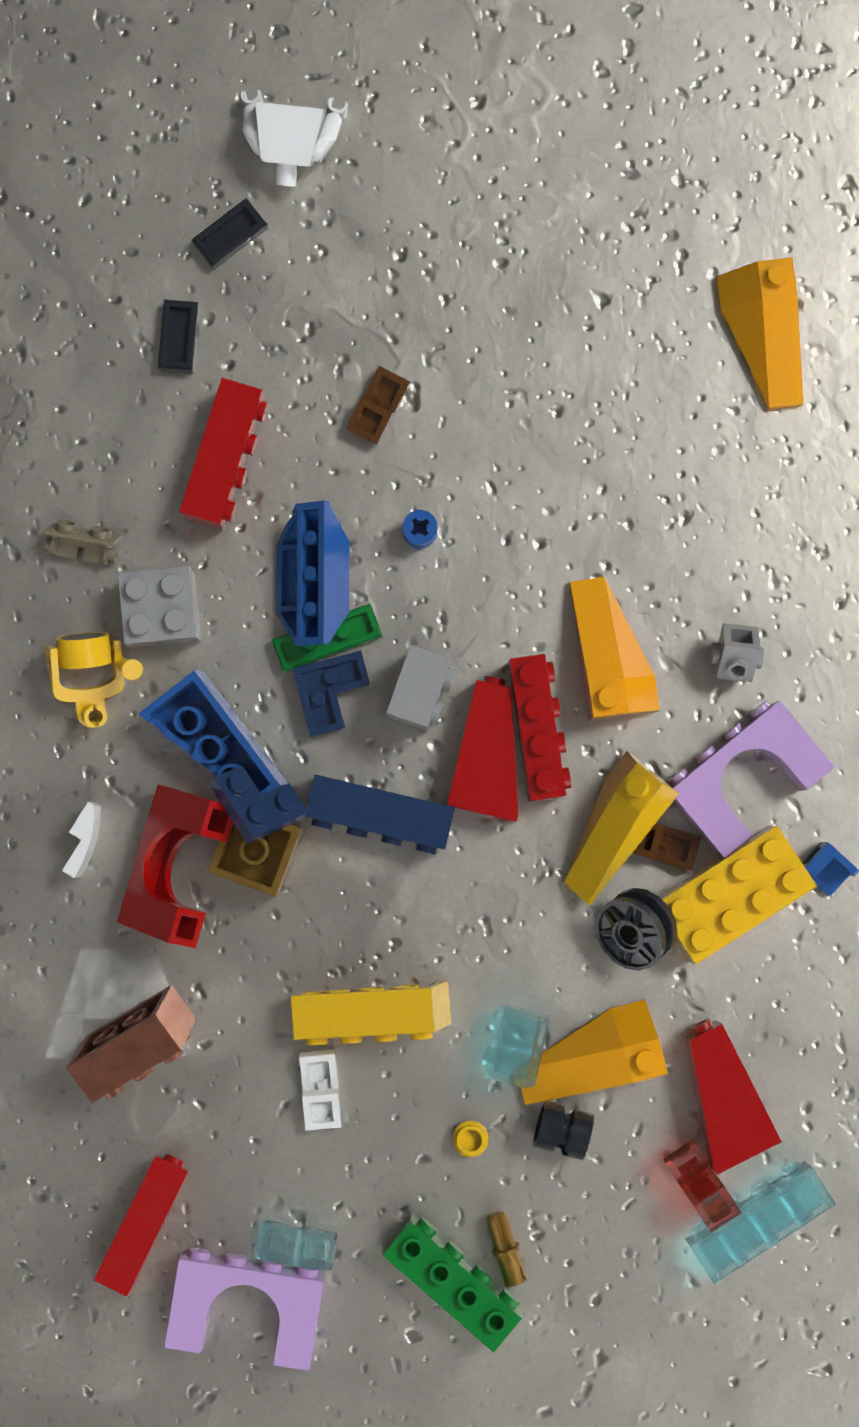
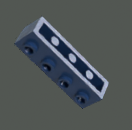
[305,774,455,855]

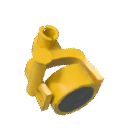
[45,632,143,728]

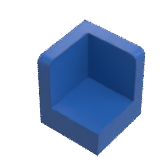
[802,842,859,896]

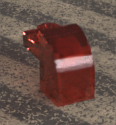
[663,1139,742,1234]

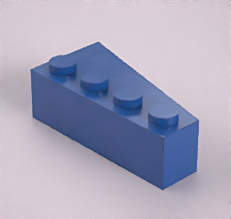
[138,670,288,795]

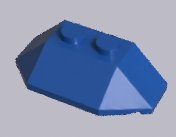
[276,500,350,646]

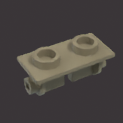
[44,520,122,565]

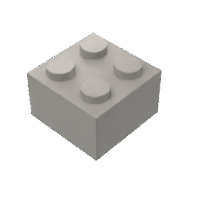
[118,566,201,649]
[386,644,456,732]

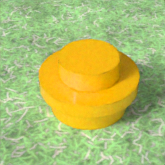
[453,1120,489,1157]

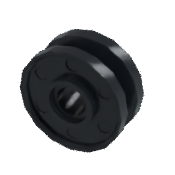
[595,888,678,971]

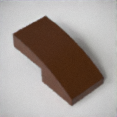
[346,366,411,445]
[632,823,702,871]

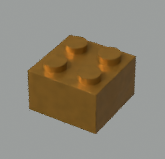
[207,823,303,897]

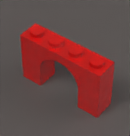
[117,784,233,948]

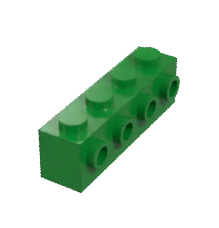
[382,1214,522,1353]

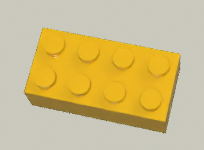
[659,825,817,965]

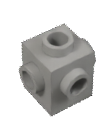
[710,623,764,682]

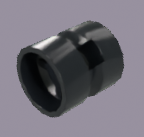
[533,1101,594,1160]

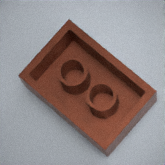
[66,985,196,1103]

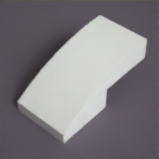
[62,802,101,878]
[299,1049,342,1131]

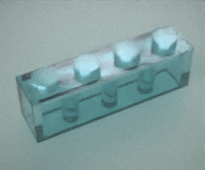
[685,1160,836,1284]

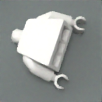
[241,89,348,187]

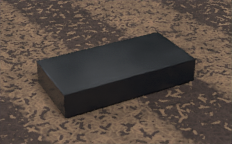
[192,198,268,270]
[158,299,200,374]

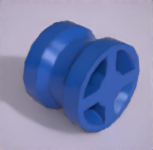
[402,510,438,549]

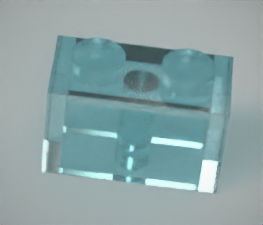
[482,1005,550,1088]

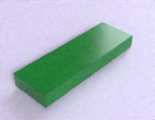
[271,603,383,674]

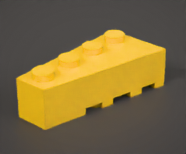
[291,981,451,1045]

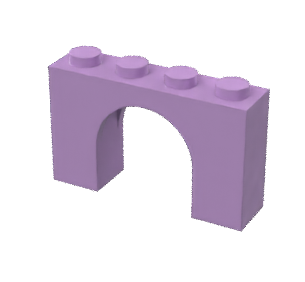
[668,701,834,858]
[164,1247,325,1371]

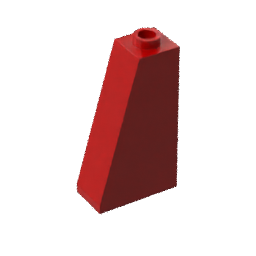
[447,676,519,822]
[685,1018,782,1175]
[93,1154,188,1298]

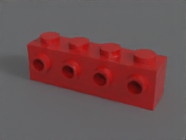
[179,377,269,530]
[508,654,572,802]

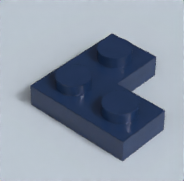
[293,650,371,738]
[209,766,308,844]

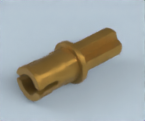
[486,1211,527,1287]

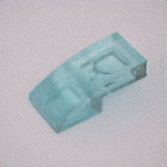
[256,1220,338,1271]

